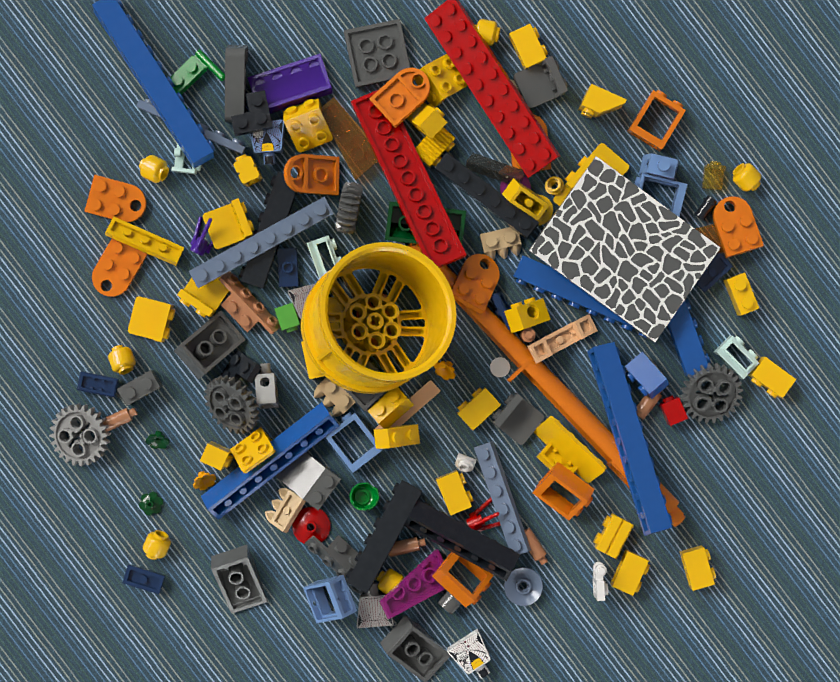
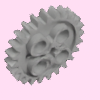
[49,403,111,466]

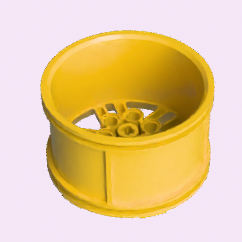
[301,242,456,394]

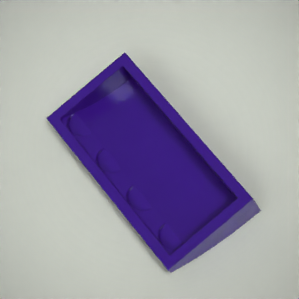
[248,54,333,114]

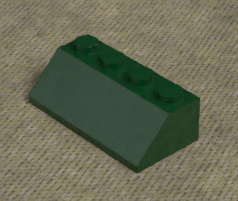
[385,201,466,244]

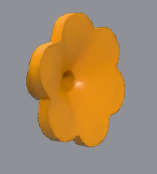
[434,361,456,380]
[193,471,216,490]

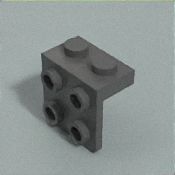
[513,56,568,109]
[492,393,544,445]

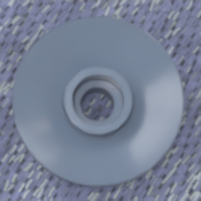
[504,567,543,606]

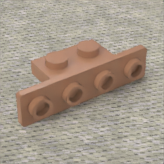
[219,272,281,334]

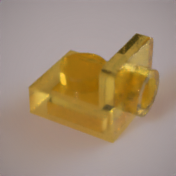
[702,161,726,191]

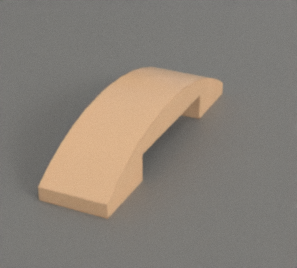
[527,314,598,363]

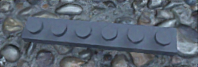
[136,99,246,155]
[474,441,531,554]

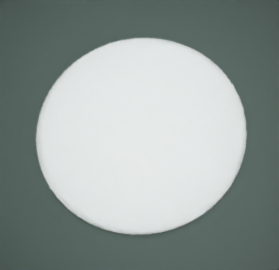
[490,357,510,377]

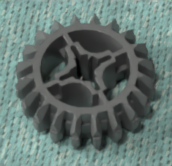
[335,182,363,234]

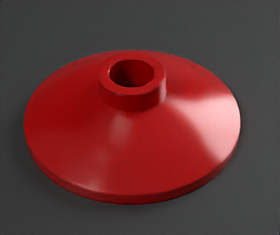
[292,507,330,544]

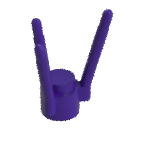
[190,216,213,256]

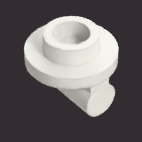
[455,453,476,472]

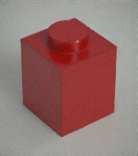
[659,395,688,426]

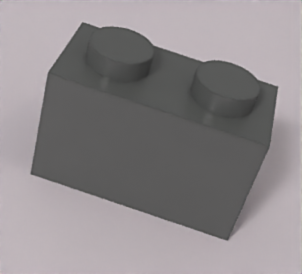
[117,370,163,406]

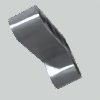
[225,45,248,122]

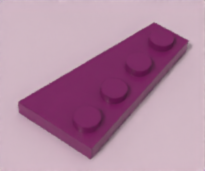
[379,549,445,619]

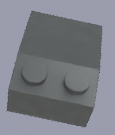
[174,311,246,380]
[275,451,342,510]
[211,545,267,614]
[380,615,450,682]

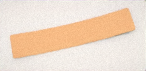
[375,380,440,429]

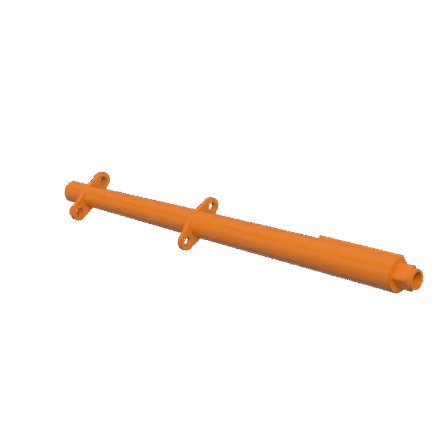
[408,243,686,527]

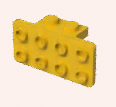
[553,143,629,206]
[534,416,607,483]

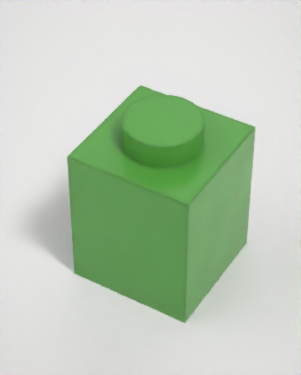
[275,302,301,333]

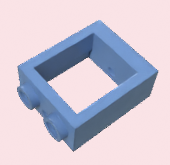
[634,173,687,217]
[325,412,383,473]
[303,575,357,623]

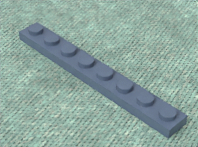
[189,197,334,288]

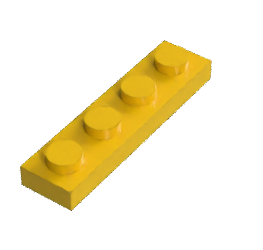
[105,216,184,266]

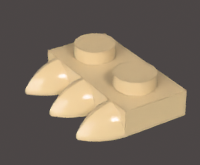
[480,227,521,260]
[314,378,355,417]
[265,488,306,533]

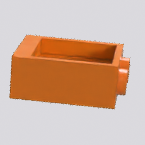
[627,90,686,152]
[533,462,595,520]
[432,552,494,607]

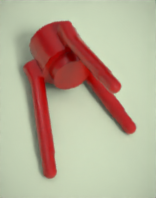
[466,497,501,532]

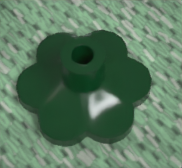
[145,431,170,449]
[139,492,163,516]

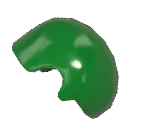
[349,482,380,511]

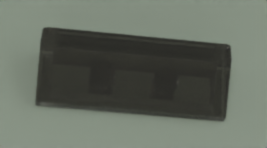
[466,153,526,184]

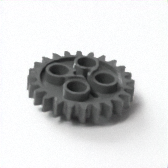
[680,363,743,424]
[204,375,260,434]

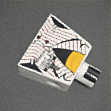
[447,629,491,678]

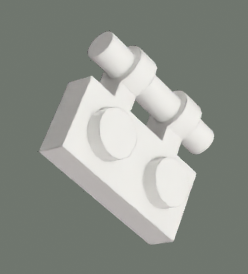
[592,562,608,601]

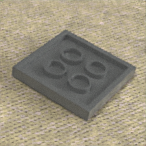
[343,19,410,88]

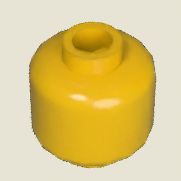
[475,19,500,46]
[139,155,169,183]
[733,163,761,192]
[108,345,136,375]
[143,530,171,560]
[376,569,404,594]

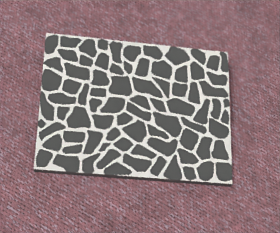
[528,156,720,342]

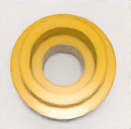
[545,176,564,195]

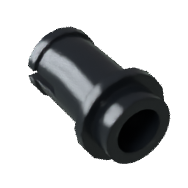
[694,195,717,221]

